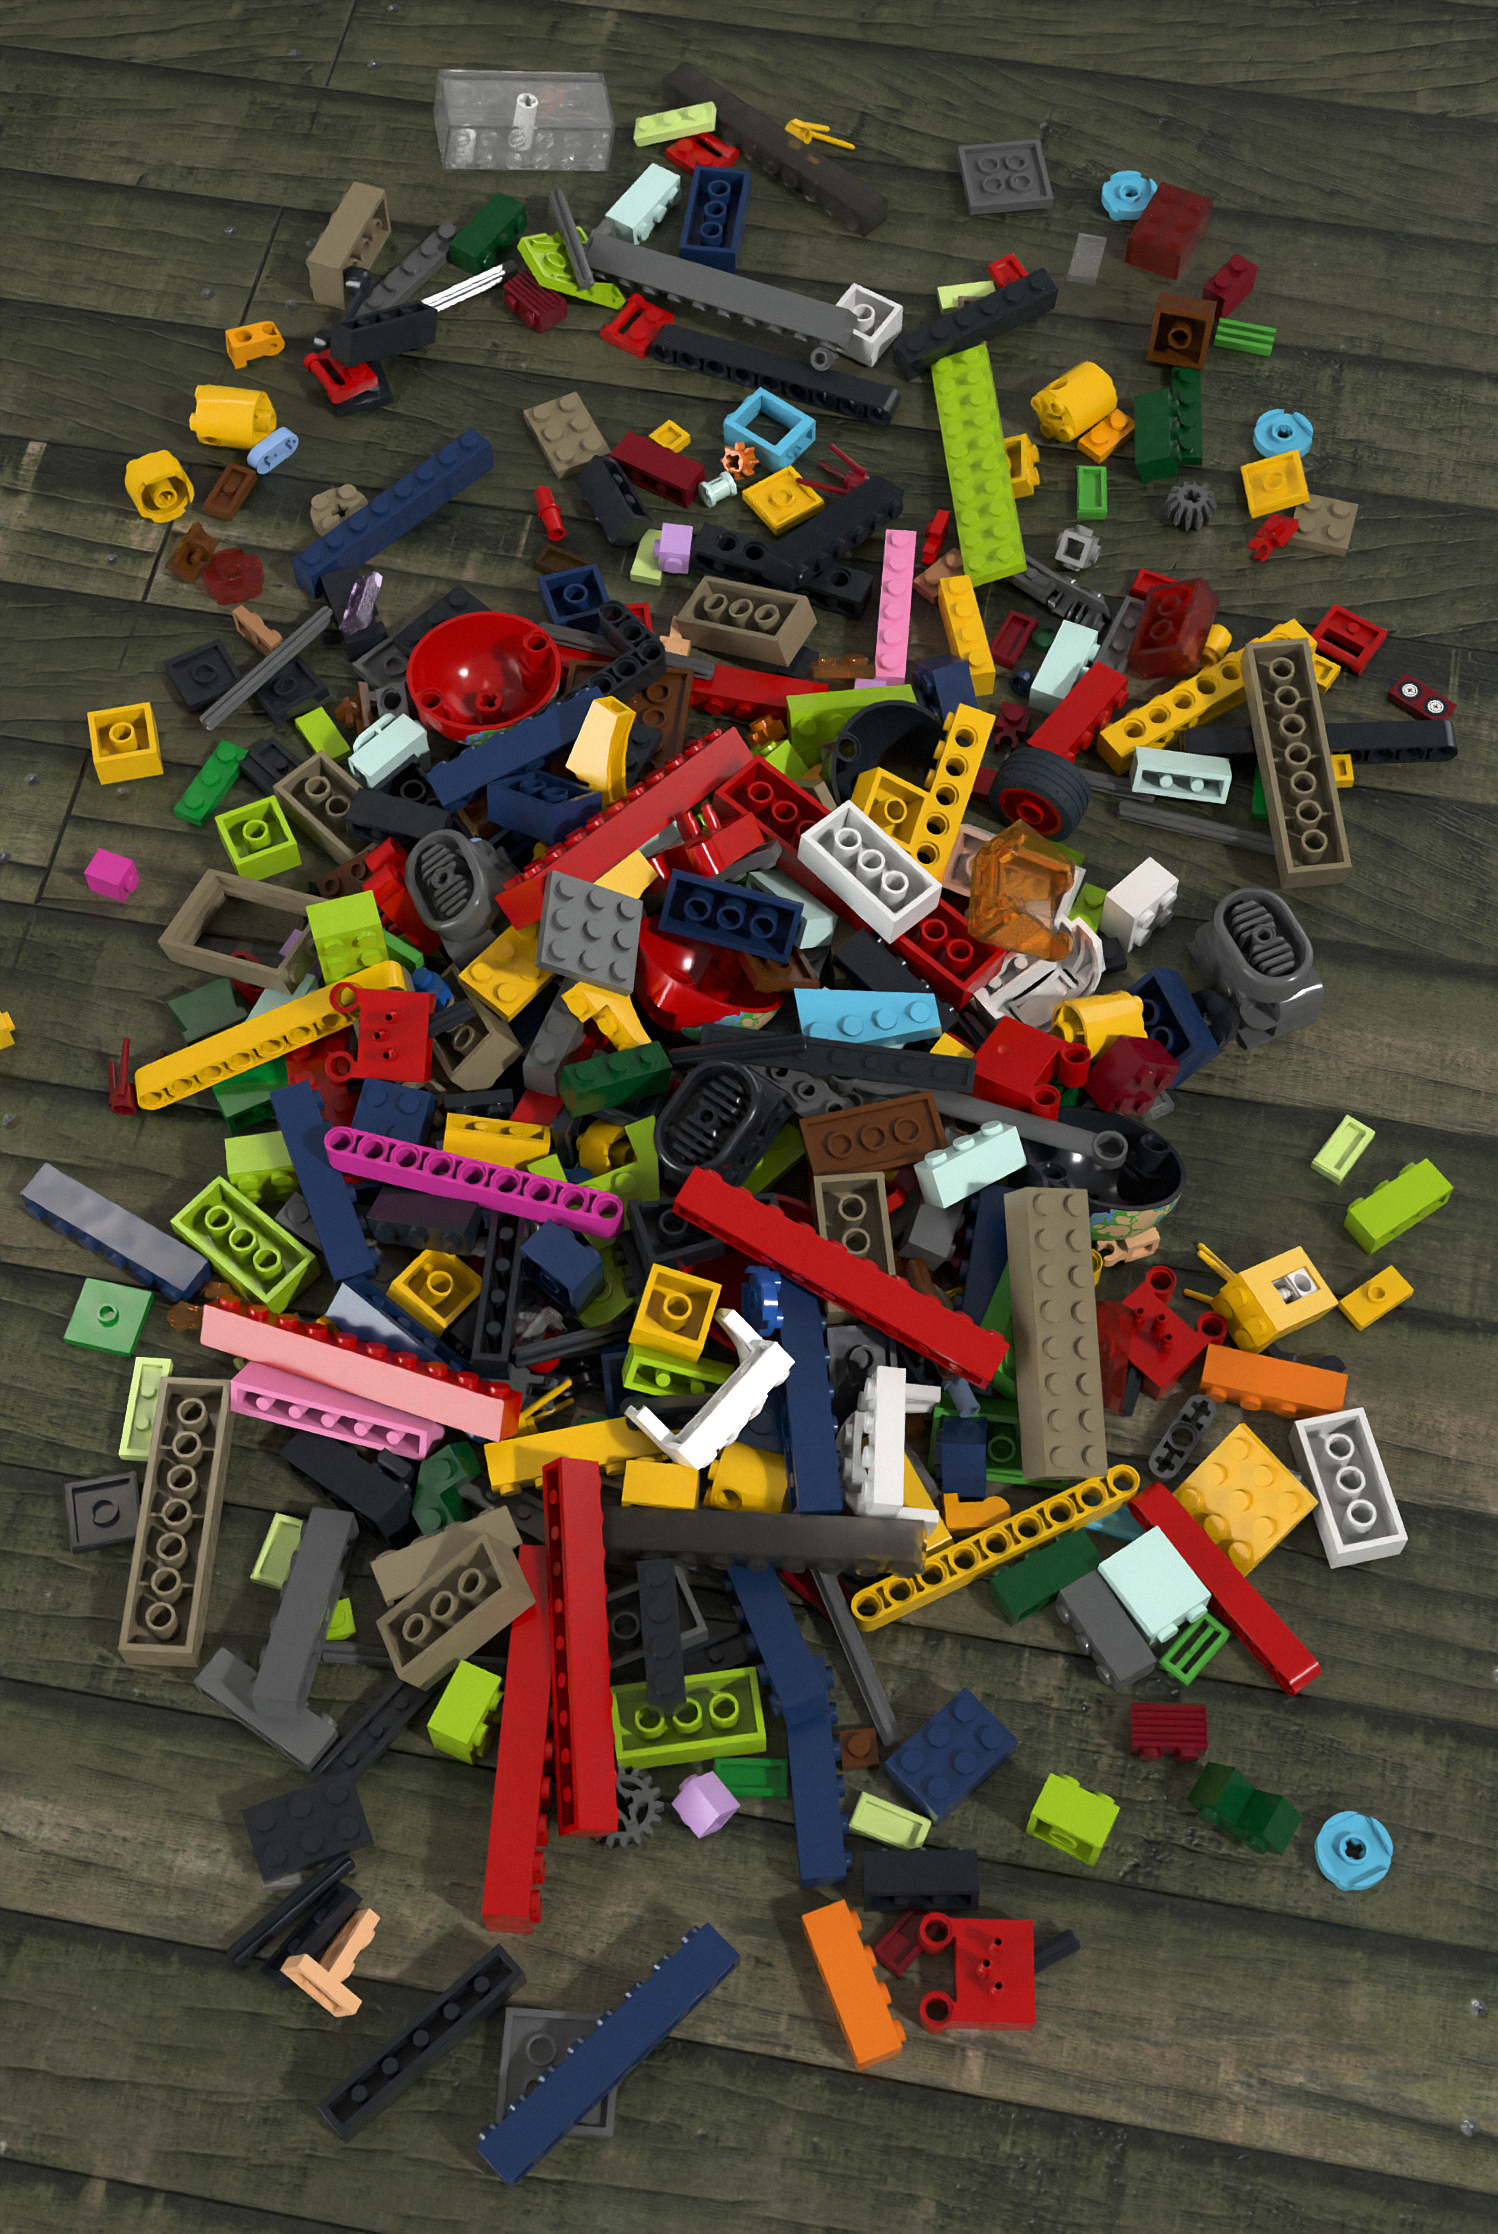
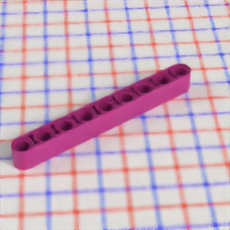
[324,1126,625,1238]

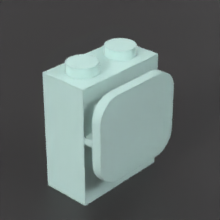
[348,713,432,790]
[1097,1526,1211,1646]

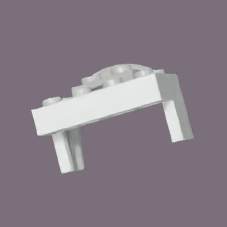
[966,913,1106,1034]
[624,1308,795,1470]
[835,1366,941,1536]

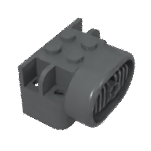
[404,829,540,970]
[1185,887,1324,1051]

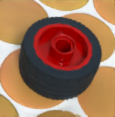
[988,747,1091,843]

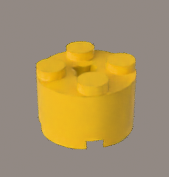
[125,450,194,523]
[576,1118,637,1177]

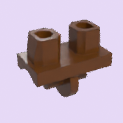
[165,522,219,583]
[335,681,379,739]

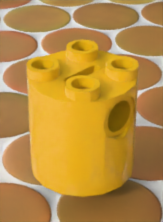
[1031,361,1117,443]
[190,384,277,450]
[1050,990,1148,1063]
[703,1440,790,1528]

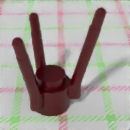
[796,443,871,495]
[108,1037,167,1115]

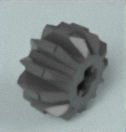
[1165,480,1217,532]

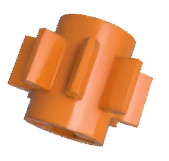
[720,442,759,480]
[746,715,787,748]

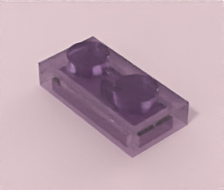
[339,571,383,635]

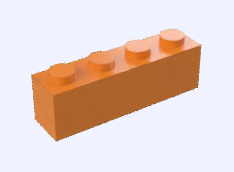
[1197,1343,1348,1419]
[801,1899,906,2071]

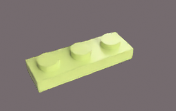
[634,101,716,147]
[119,1357,173,1461]

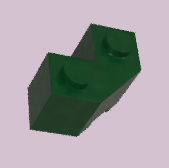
[411,1441,485,1537]
[1187,1761,1303,1855]

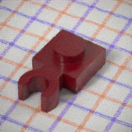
[994,701,1032,753]

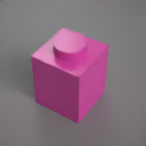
[84,848,139,903]

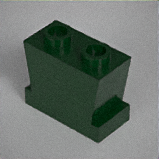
[166,976,248,1047]

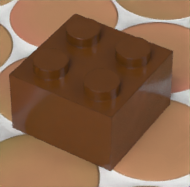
[1146,292,1217,370]

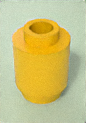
[1192,624,1232,669]

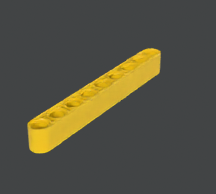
[134,961,407,1110]
[851,1464,1140,1632]

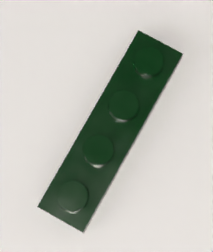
[1171,367,1203,466]

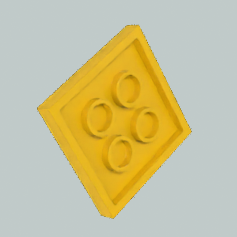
[1172,1423,1319,1577]

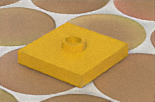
[1240,449,1310,519]
[742,465,825,536]

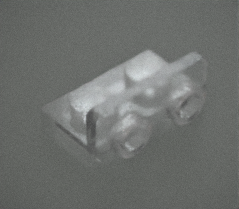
[514,1305,568,1348]

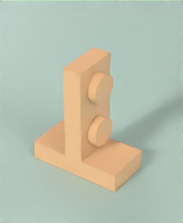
[280,1908,380,2017]

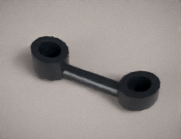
[314,266,374,354]

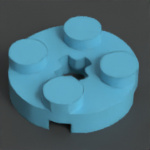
[1101,171,1158,221]
[1252,409,1313,458]
[1314,1811,1393,1891]

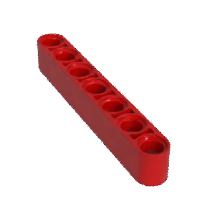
[1127,1481,1322,1696]

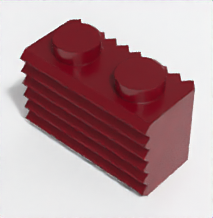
[1201,254,1258,322]
[503,268,567,334]
[1128,1702,1208,1762]

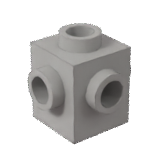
[1055,525,1101,571]

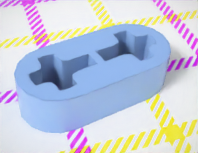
[247,427,298,474]

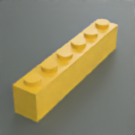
[484,1416,681,1497]

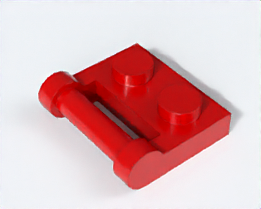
[666,132,740,176]
[600,293,674,359]
[303,349,378,404]
[1310,604,1388,676]

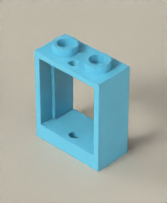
[723,387,816,473]

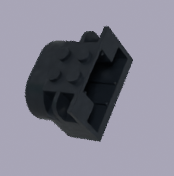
[653,1059,799,1191]

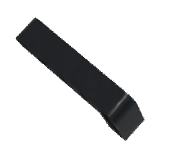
[538,600,667,716]

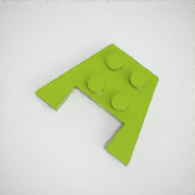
[517,226,626,310]
[527,1115,660,1250]

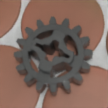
[594,1766,664,1851]

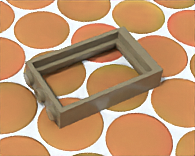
[157,868,329,995]

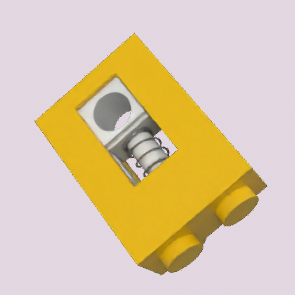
[1209,1246,1339,1354]

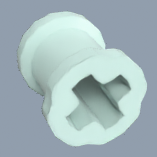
[698,471,737,508]

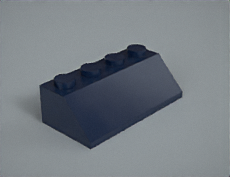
[658,868,804,964]

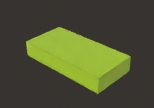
[295,706,352,764]

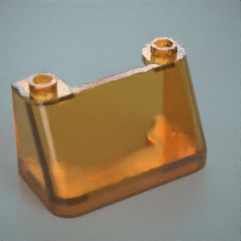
[968,818,1075,962]

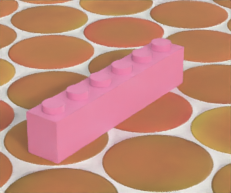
[874,529,916,686]
[230,1361,444,1462]

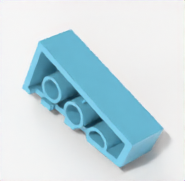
[794,988,942,1047]

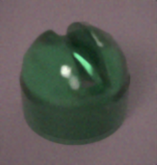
[1031,626,1056,653]

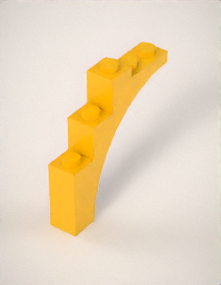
[566,696,664,907]
[561,849,658,1051]

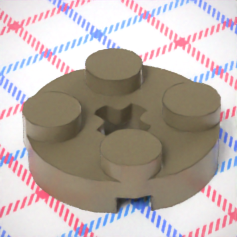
[310,484,369,537]

